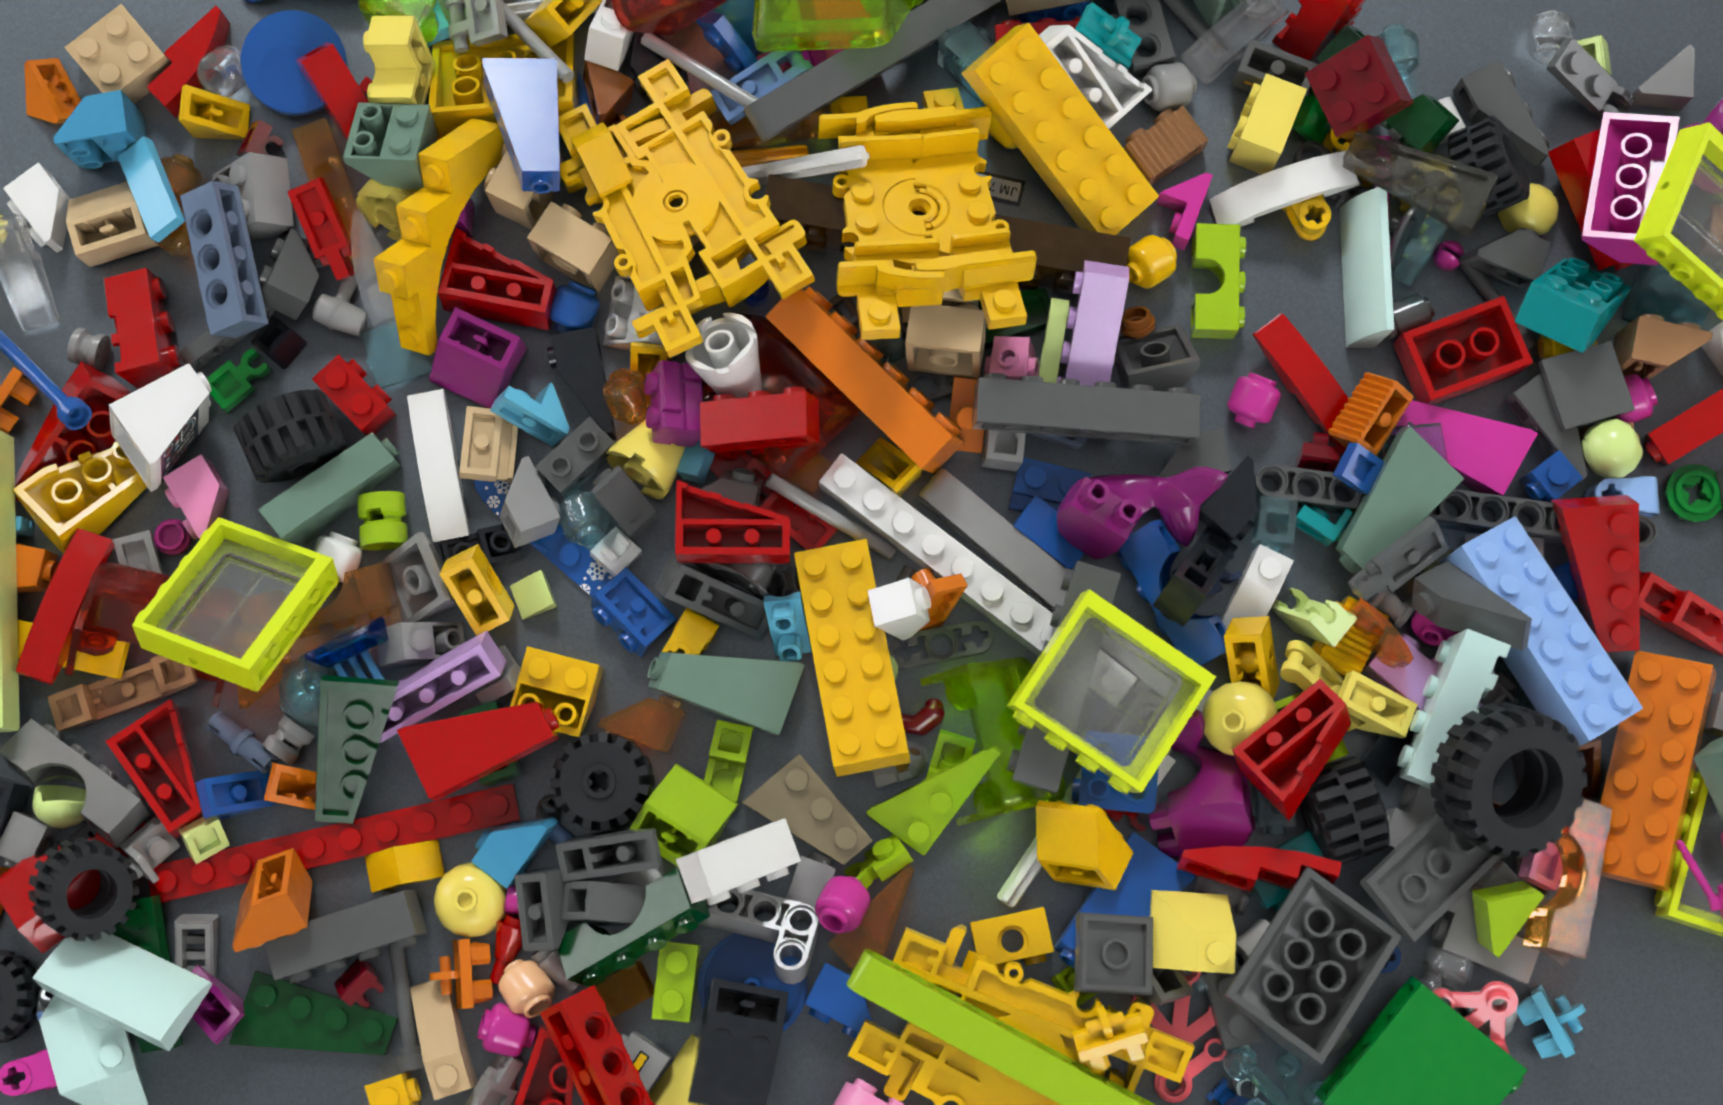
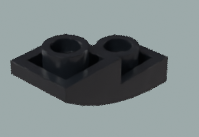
[439,524,523,567]

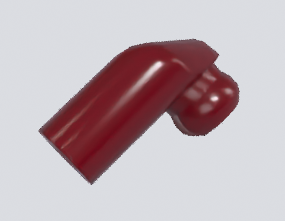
[901,698,945,735]

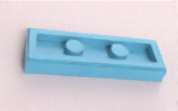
[118,136,185,242]

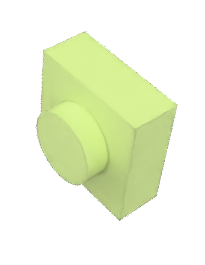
[179,817,230,864]

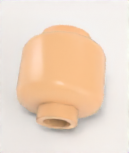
[498,959,555,1018]

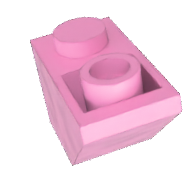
[163,454,229,540]

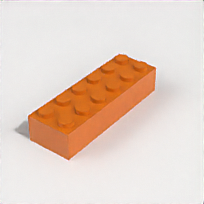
[765,286,964,474]
[1586,650,1717,892]

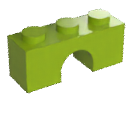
[1190,223,1246,339]

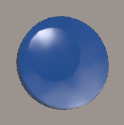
[240,10,347,116]
[698,933,808,1032]

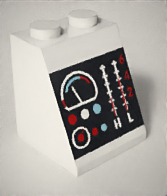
[109,363,212,492]

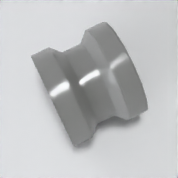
[67,327,111,370]

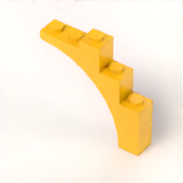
[373,118,504,356]

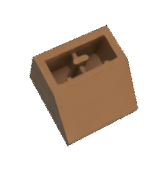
[1613,314,1713,380]

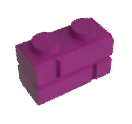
[644,360,703,447]

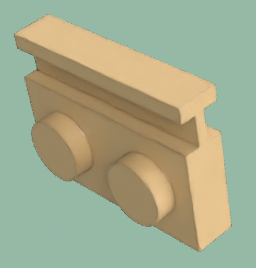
[459,406,518,484]

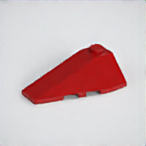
[0,820,147,954]

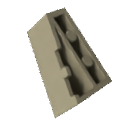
[742,754,873,866]

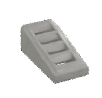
[175,914,219,978]

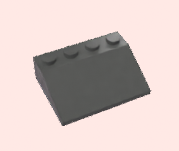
[1224,867,1403,1065]

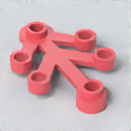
[1131,971,1227,1103]
[1433,981,1518,1054]

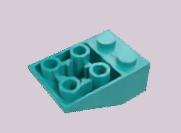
[1514,258,1632,353]

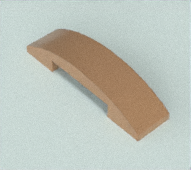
[47,655,198,732]

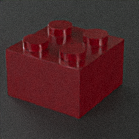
[1305,35,1414,140]

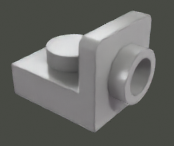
[475,645,521,705]
[119,816,180,884]

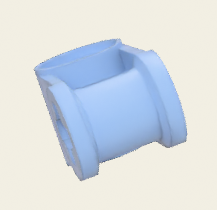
[1583,476,1660,517]

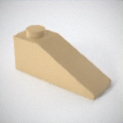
[410,980,478,1101]

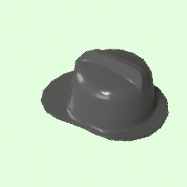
[693,563,777,600]

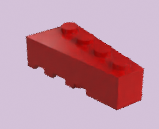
[1551,495,1640,652]

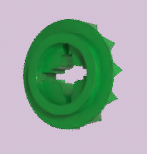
[1664,464,1722,523]

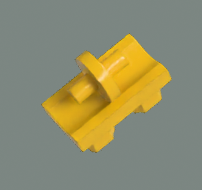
[1072,1005,1149,1074]

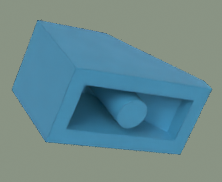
[471,817,560,889]

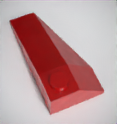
[15,361,132,502]

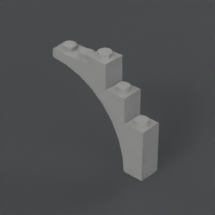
[1386,783,1541,984]

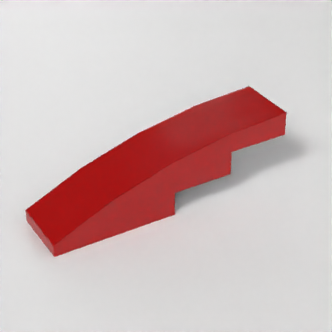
[1252,313,1348,455]
[709,450,838,550]
[16,528,115,685]
[1639,570,1723,657]
[1176,846,1342,892]

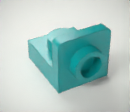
[1290,505,1353,547]

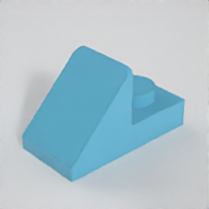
[490,383,570,447]

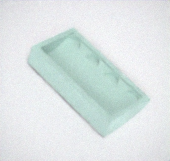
[1339,187,1394,348]
[33,932,213,1052]

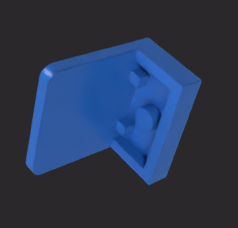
[694,0,784,75]
[1071,730,1159,814]

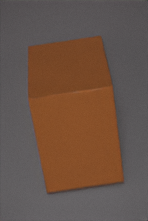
[583,60,634,128]

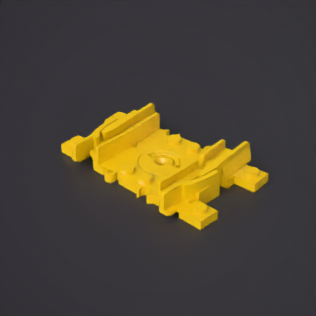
[558,59,815,358]
[817,87,1037,340]
[848,924,1195,1105]

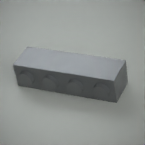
[264,889,428,984]

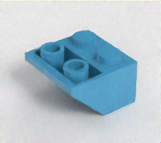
[53,90,147,169]

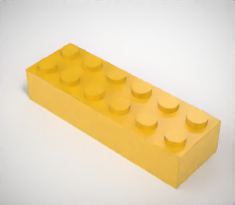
[961,23,1159,235]
[794,539,911,777]

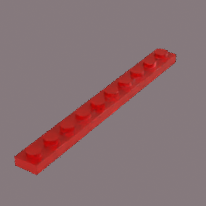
[148,783,522,903]

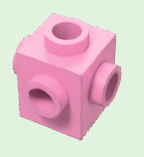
[985,336,1039,380]

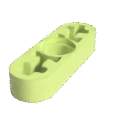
[1038,298,1070,383]

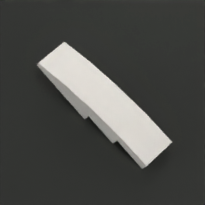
[407,389,471,542]

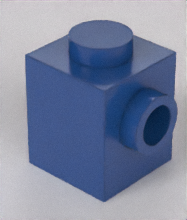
[1519,450,1583,502]

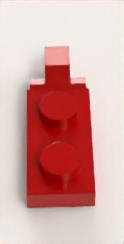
[287,177,356,281]

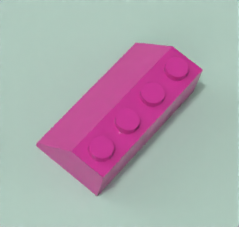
[1582,112,1680,265]

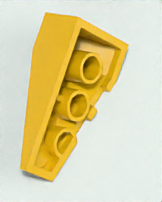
[13,442,147,554]

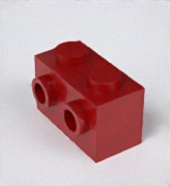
[312,354,396,436]

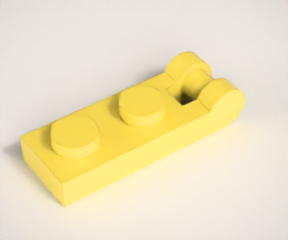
[1280,640,1361,732]

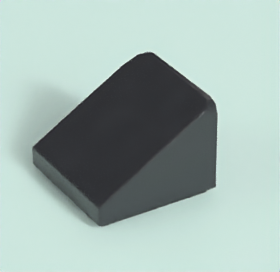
[250,316,307,369]

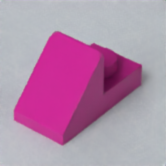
[1156,173,1213,250]

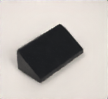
[1359,713,1415,787]

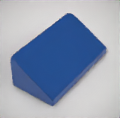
[1013,494,1084,570]

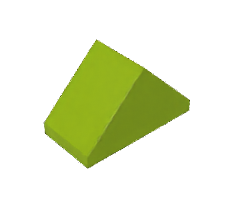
[1472,881,1545,958]

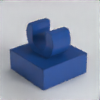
[1333,443,1384,494]

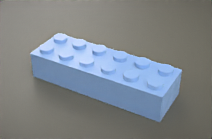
[1440,516,1643,746]

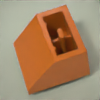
[232,848,313,953]

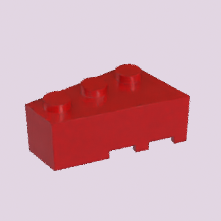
[1272,0,1366,61]
[104,268,183,389]
[700,387,820,460]
[1232,679,1351,821]

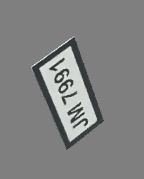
[976,172,1026,206]

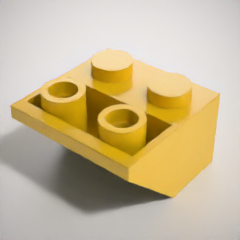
[510,646,604,738]
[1036,800,1134,890]

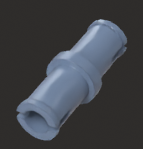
[206,711,278,774]

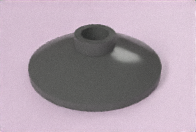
[1389,198,1429,267]

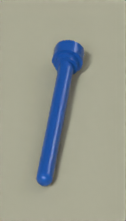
[0,329,92,430]

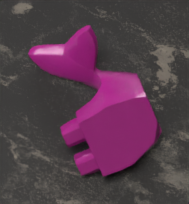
[1056,467,1228,560]
[1146,710,1256,858]

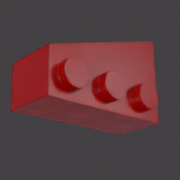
[438,227,556,330]
[675,480,790,564]
[105,698,203,839]

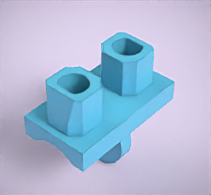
[763,592,812,661]
[1517,985,1586,1059]

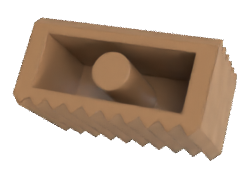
[1124,106,1209,185]

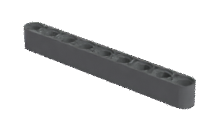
[743,0,1005,142]

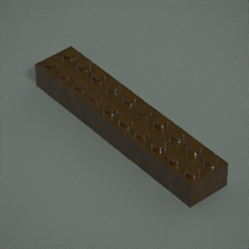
[765,175,1131,296]

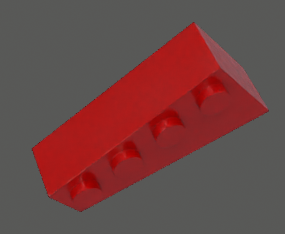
[514,1024,573,1105]

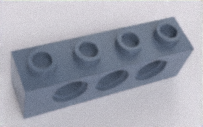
[180,181,268,338]

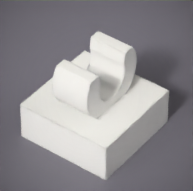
[590,526,642,577]

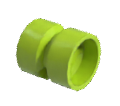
[357,491,408,551]

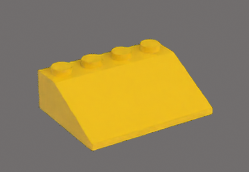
[428,32,579,141]

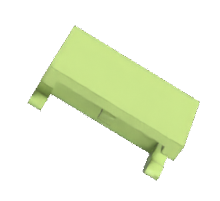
[1271,588,1358,647]

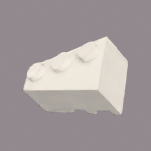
[1039,25,1153,129]
[676,818,801,906]

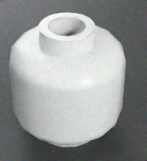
[313,531,363,588]

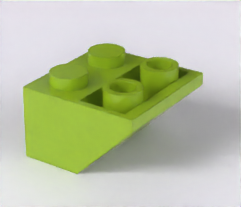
[629,764,739,868]

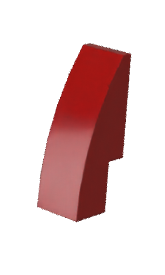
[146,6,230,118]

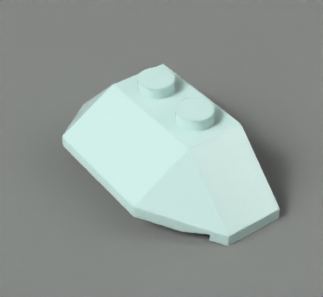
[39,995,149,1105]

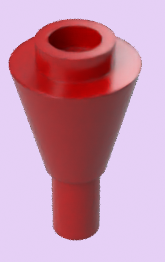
[490,914,523,985]

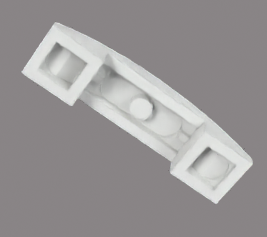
[1209,150,1359,227]

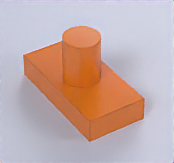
[949,376,985,453]
[911,568,968,631]

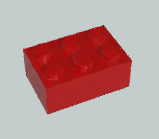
[1393,296,1533,405]

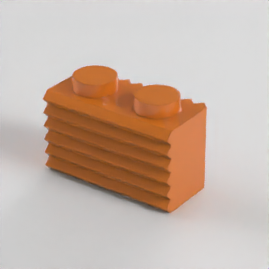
[1328,372,1414,456]

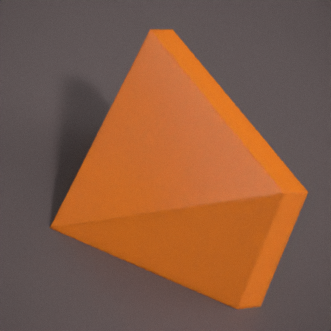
[24,58,81,124]
[264,763,317,810]

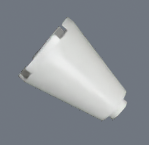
[685,312,762,398]

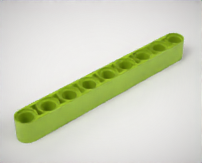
[846,949,1155,1105]

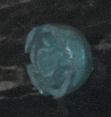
[278,651,338,727]

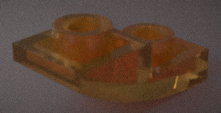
[1347,598,1414,668]

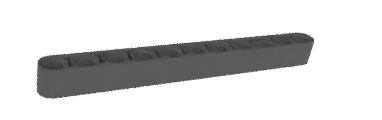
[1255,464,1657,550]

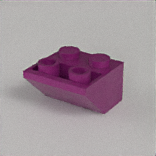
[429,307,527,409]

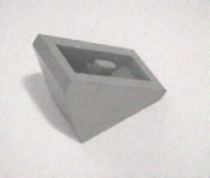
[1632,44,1695,110]

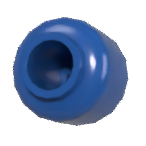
[550,280,600,333]

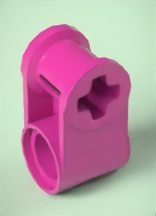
[0,1049,57,1096]

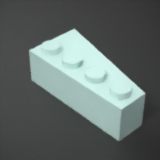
[1397,629,1511,789]

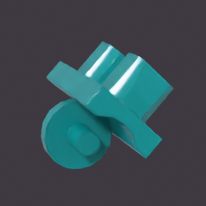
[1075,2,1142,69]

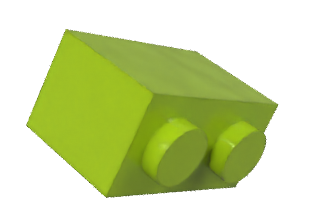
[651,941,701,1023]

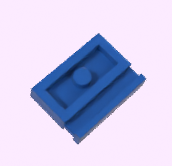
[1008,457,1092,512]

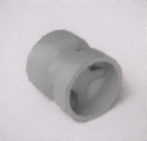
[262,714,316,766]

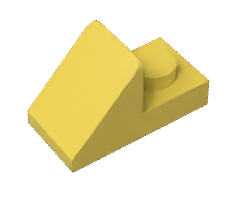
[1338,670,1418,738]

